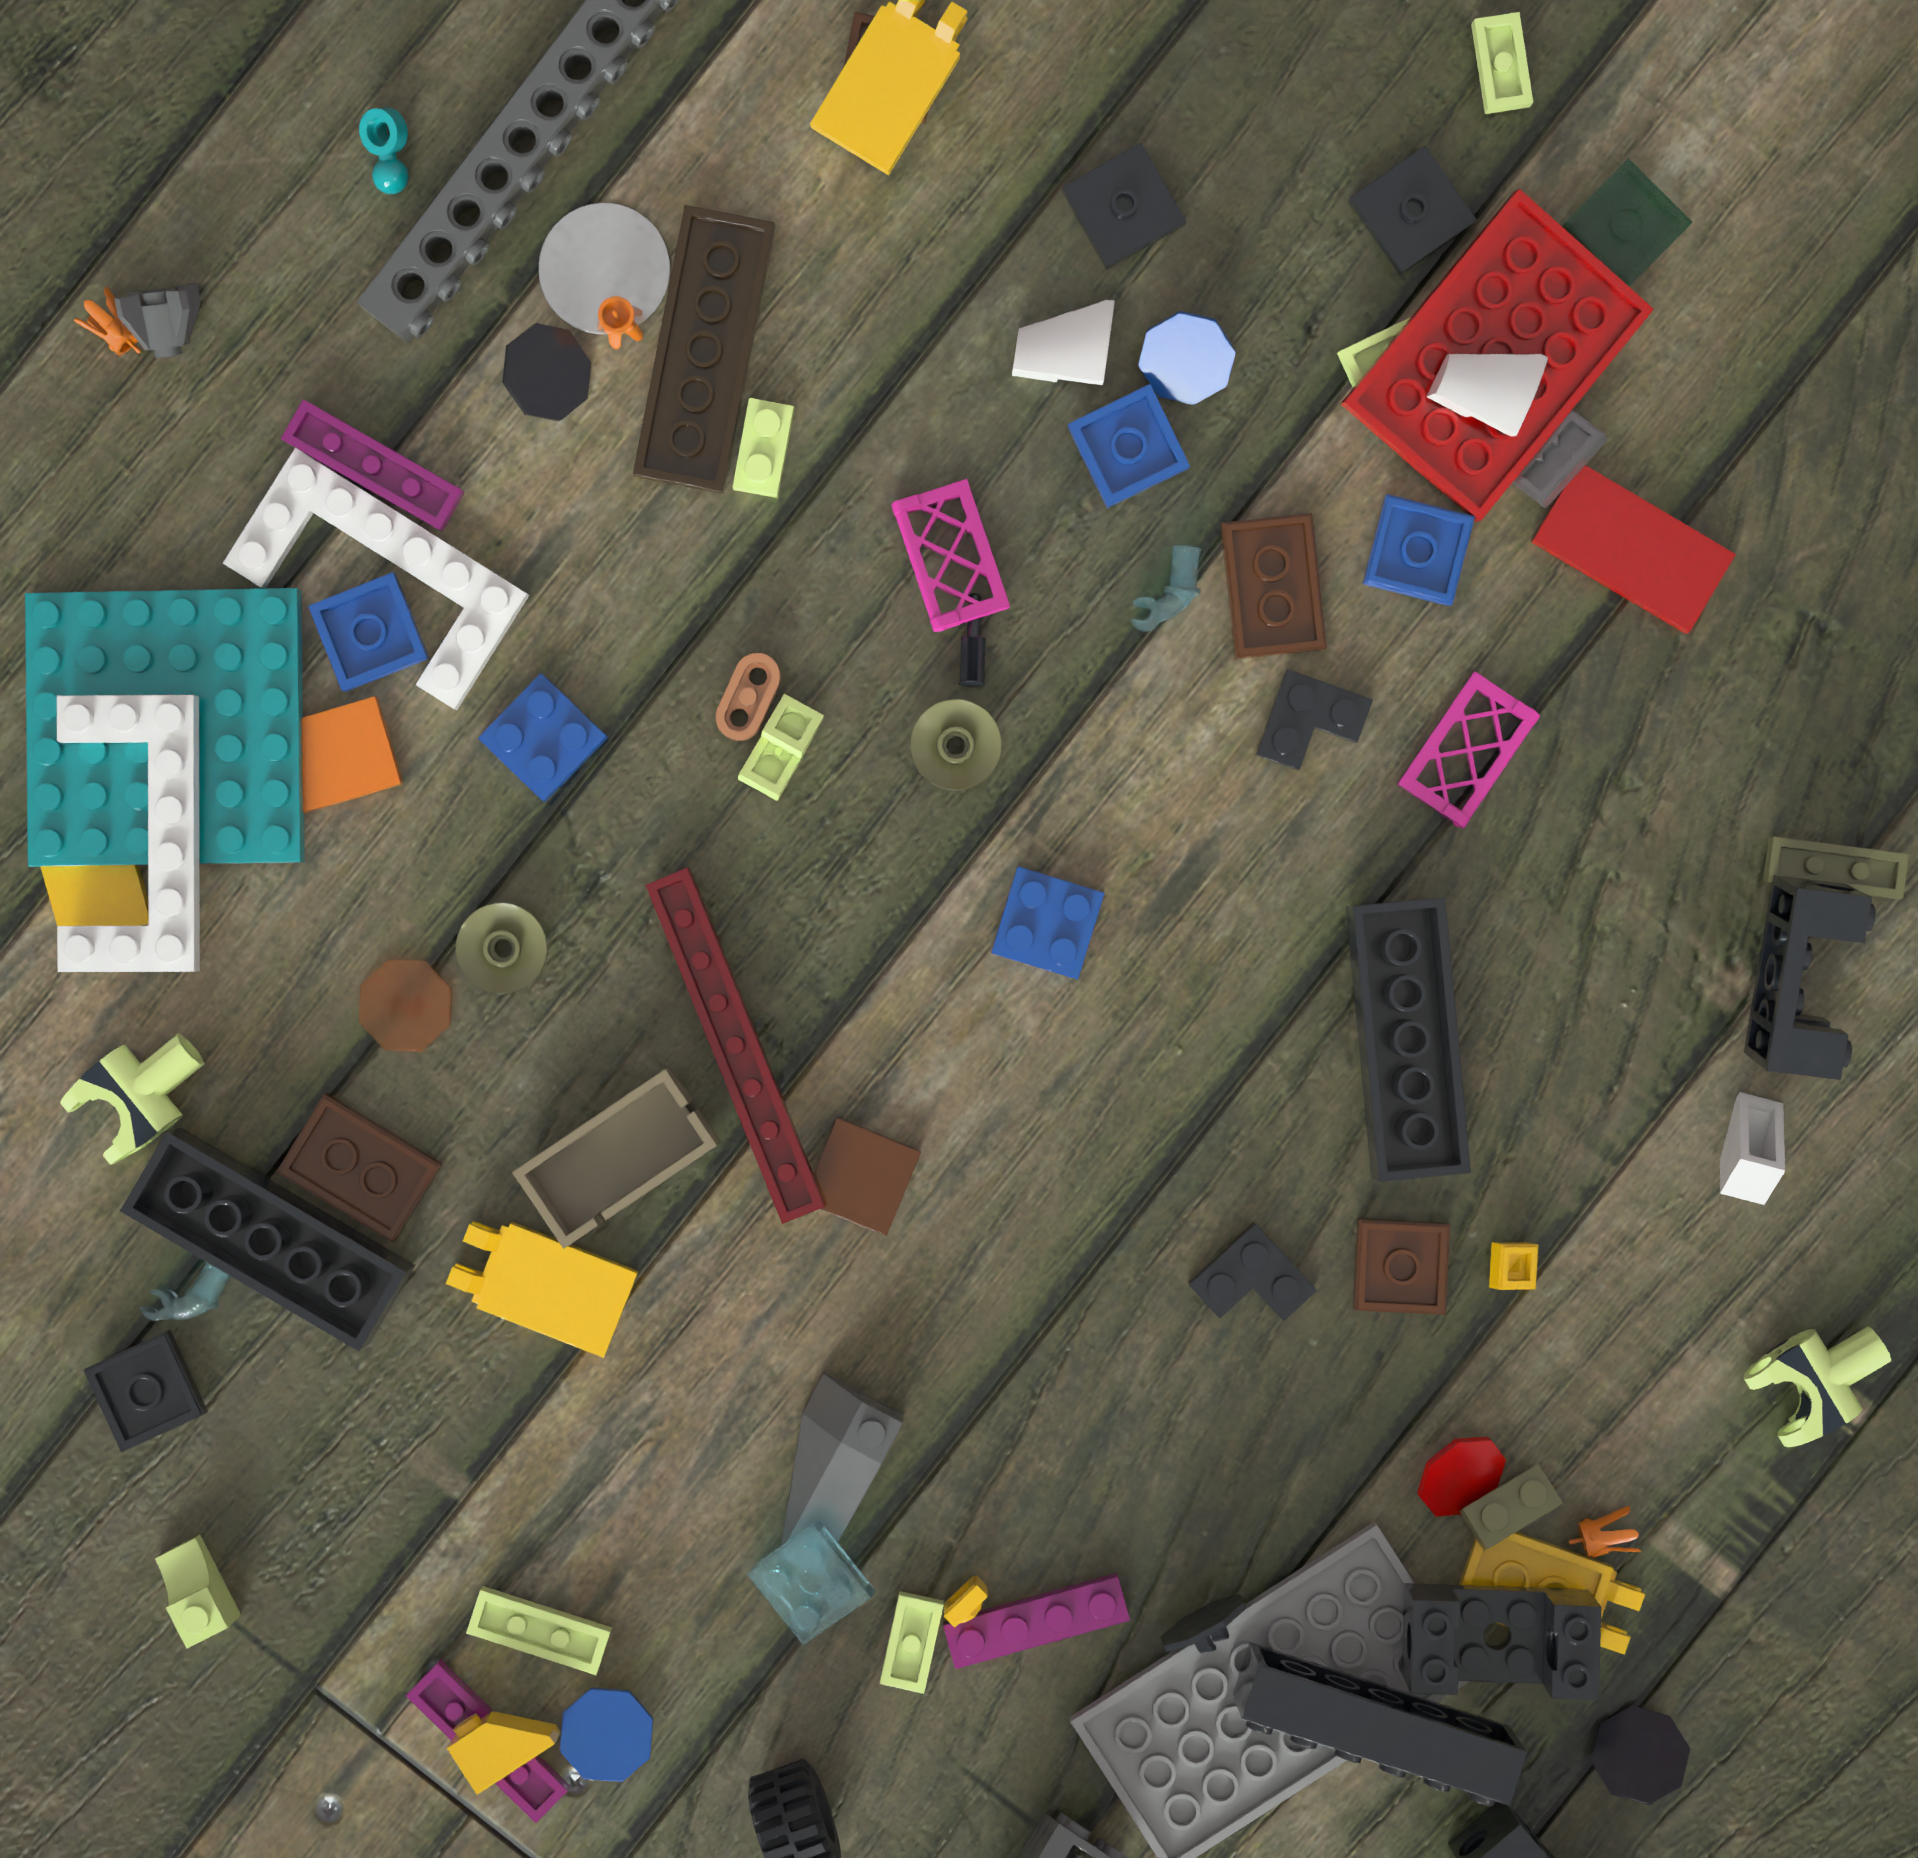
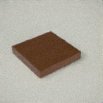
[814,1117,921,1236]
[1353,1218,1450,1315]

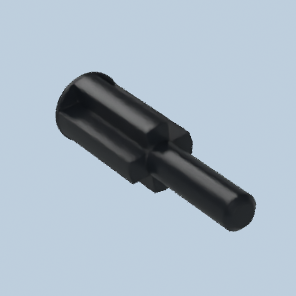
[958,593,986,687]

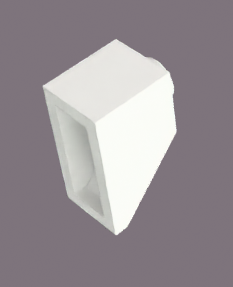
[1720,1092,1785,1205]

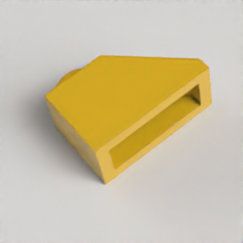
[447,1711,561,1795]

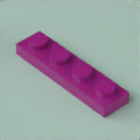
[281,399,465,532]
[943,1573,1130,1669]
[406,1659,570,1823]

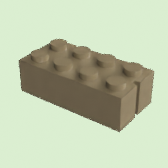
[512,1066,721,1249]

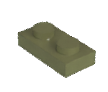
[1459,1464,1564,1551]

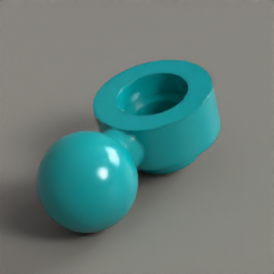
[359,107,409,195]

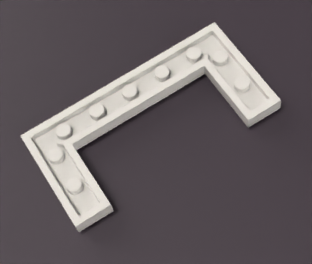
[223,448,529,710]
[57,695,200,972]

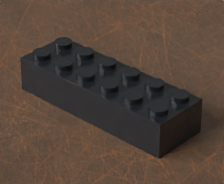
[1346,897,1471,1182]
[120,1128,416,1351]
[1233,1642,1527,1806]

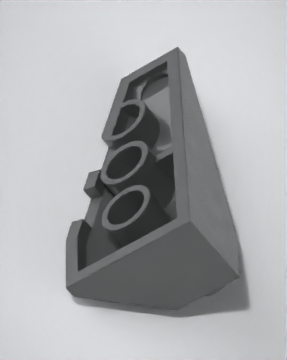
[780,1372,904,1576]

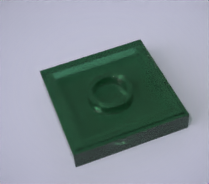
[1562,158,1693,287]

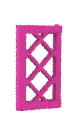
[891,479,1010,632]
[1397,671,1540,829]

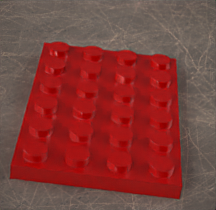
[1340,189,1654,522]

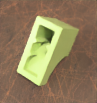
[155,1535,241,1648]

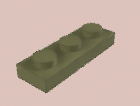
[1763,836,1909,899]

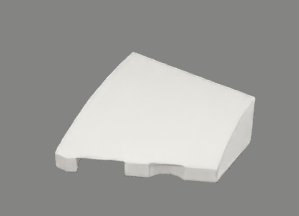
[1012,300,1115,385]
[1426,354,1548,437]

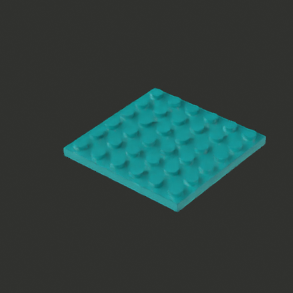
[25,588,305,867]

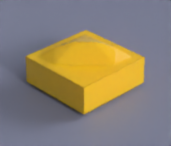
[1489,1242,1538,1290]
[944,1575,988,1628]

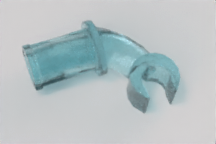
[1131,545,1201,631]
[140,1262,230,1321]

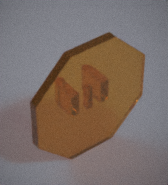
[359,959,452,1052]

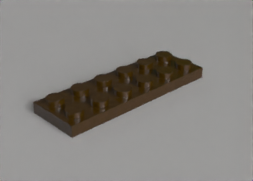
[633,205,776,494]

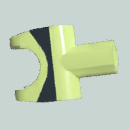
[60,1034,205,1165]
[1743,1326,1891,1447]

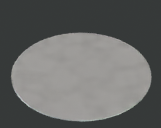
[539,203,670,334]

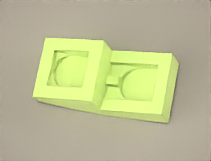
[738,694,824,801]

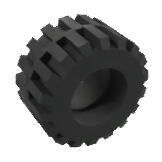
[748,1759,841,1858]

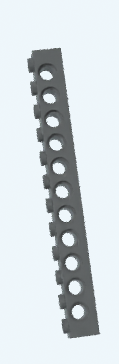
[357,0,679,344]

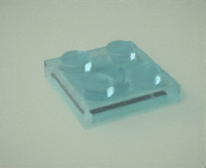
[747,1520,875,1645]

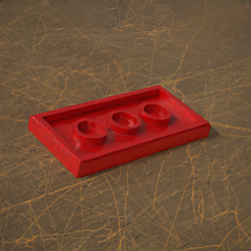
[1530,465,1736,634]

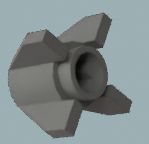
[114,283,201,358]

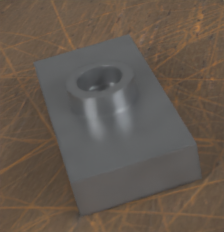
[1512,410,1607,509]

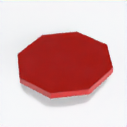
[1417,1436,1506,1517]

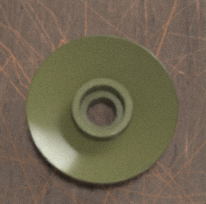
[910,699,1002,791]
[456,903,548,994]

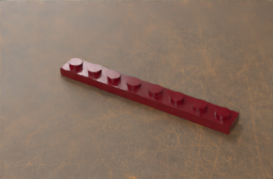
[645,868,827,1224]

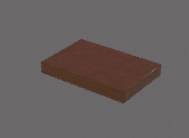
[1220,513,1327,660]
[277,1093,443,1243]

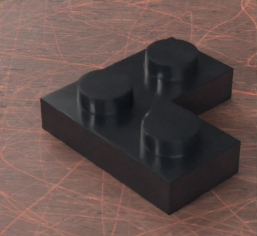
[1255,669,1373,771]
[1188,1222,1317,1321]

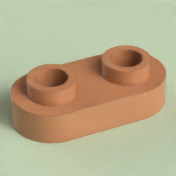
[716,653,781,741]

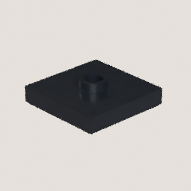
[1062,143,1186,270]
[1348,146,1477,275]
[83,1330,208,1452]

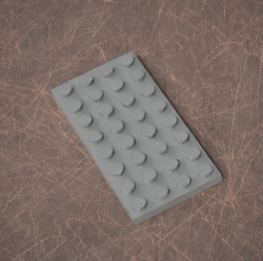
[1070,1521,1470,1858]

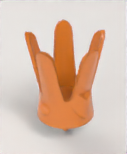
[73,286,141,356]
[597,296,643,349]
[1569,1506,1641,1558]

